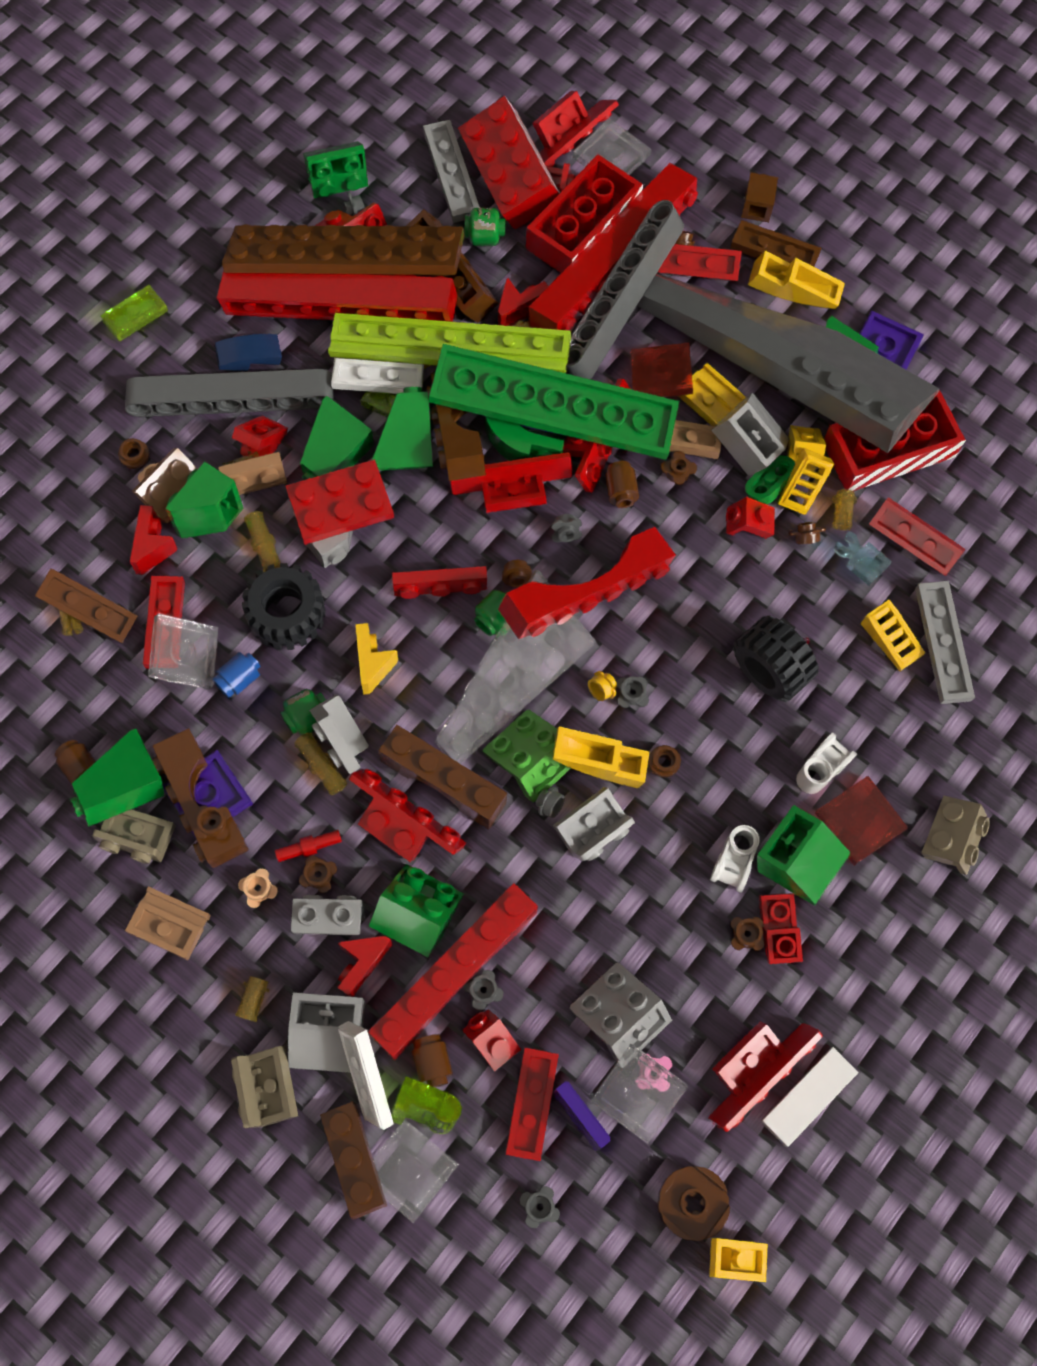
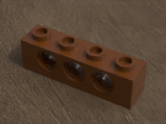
[406,209,499,323]

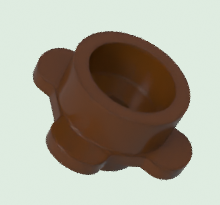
[661,451,697,485]
[788,522,826,544]
[194,805,231,840]
[299,856,337,893]
[730,917,765,951]

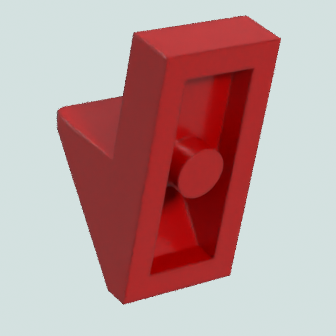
[498,278,548,326]
[232,415,288,459]
[130,505,178,575]
[338,936,393,997]

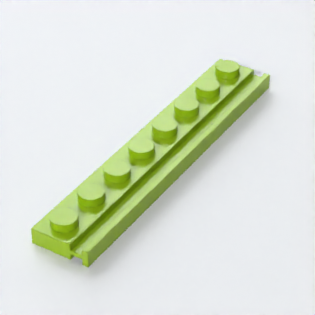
[328,313,571,373]

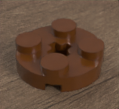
[657,1166,730,1241]

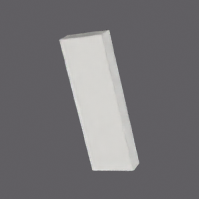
[331,358,424,394]
[338,1021,393,1130]
[761,1047,859,1147]

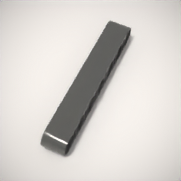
[566,200,684,379]
[125,369,333,417]

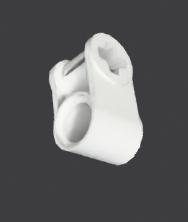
[796,732,857,794]
[710,825,759,893]

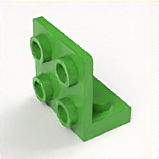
[483,710,571,803]

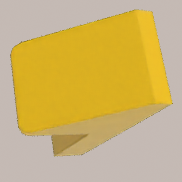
[787,425,826,471]
[355,623,398,695]
[709,1238,768,1282]

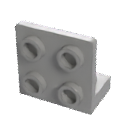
[570,963,672,1067]

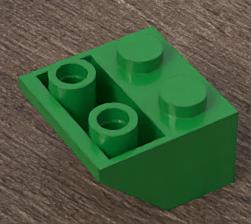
[303,141,368,198]
[165,461,244,538]
[757,805,850,906]
[369,864,464,958]

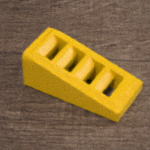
[777,448,834,515]
[861,600,925,672]

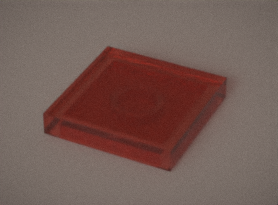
[631,343,693,397]
[815,776,908,866]

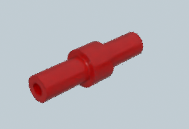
[275,830,342,863]

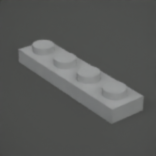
[423,120,480,223]
[915,581,975,704]

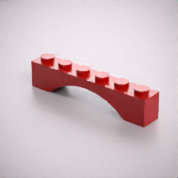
[498,527,676,640]
[368,883,538,1061]

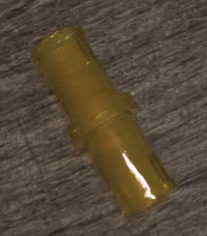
[244,511,281,572]
[294,732,347,795]

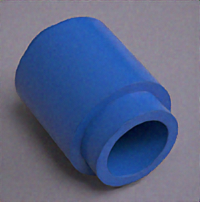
[212,652,261,698]

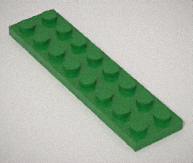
[429,344,679,460]

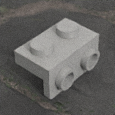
[309,694,369,774]
[552,787,635,861]
[291,895,364,935]

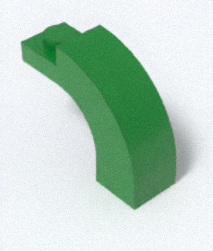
[483,416,564,461]

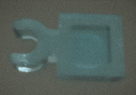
[833,531,892,586]

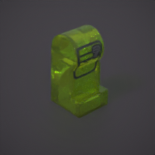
[391,1076,462,1134]

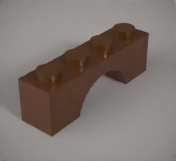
[427,373,486,481]
[378,725,507,830]
[152,728,249,868]

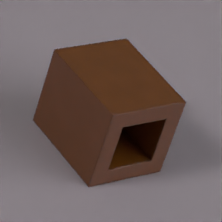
[741,172,778,223]

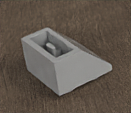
[711,393,789,476]
[288,993,366,1073]

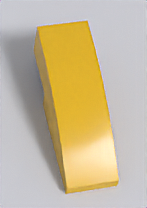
[748,251,845,309]
[552,727,649,789]

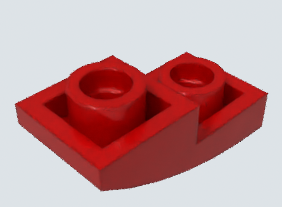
[759,893,803,964]

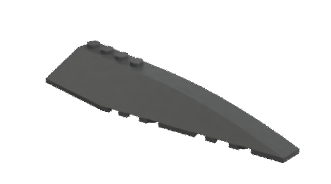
[637,273,939,453]

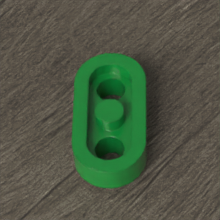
[745,455,795,505]

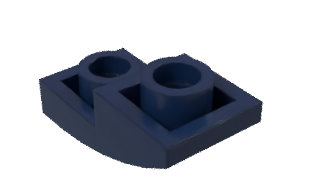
[214,334,282,371]

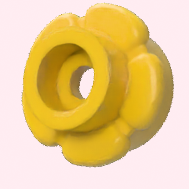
[588,671,617,701]

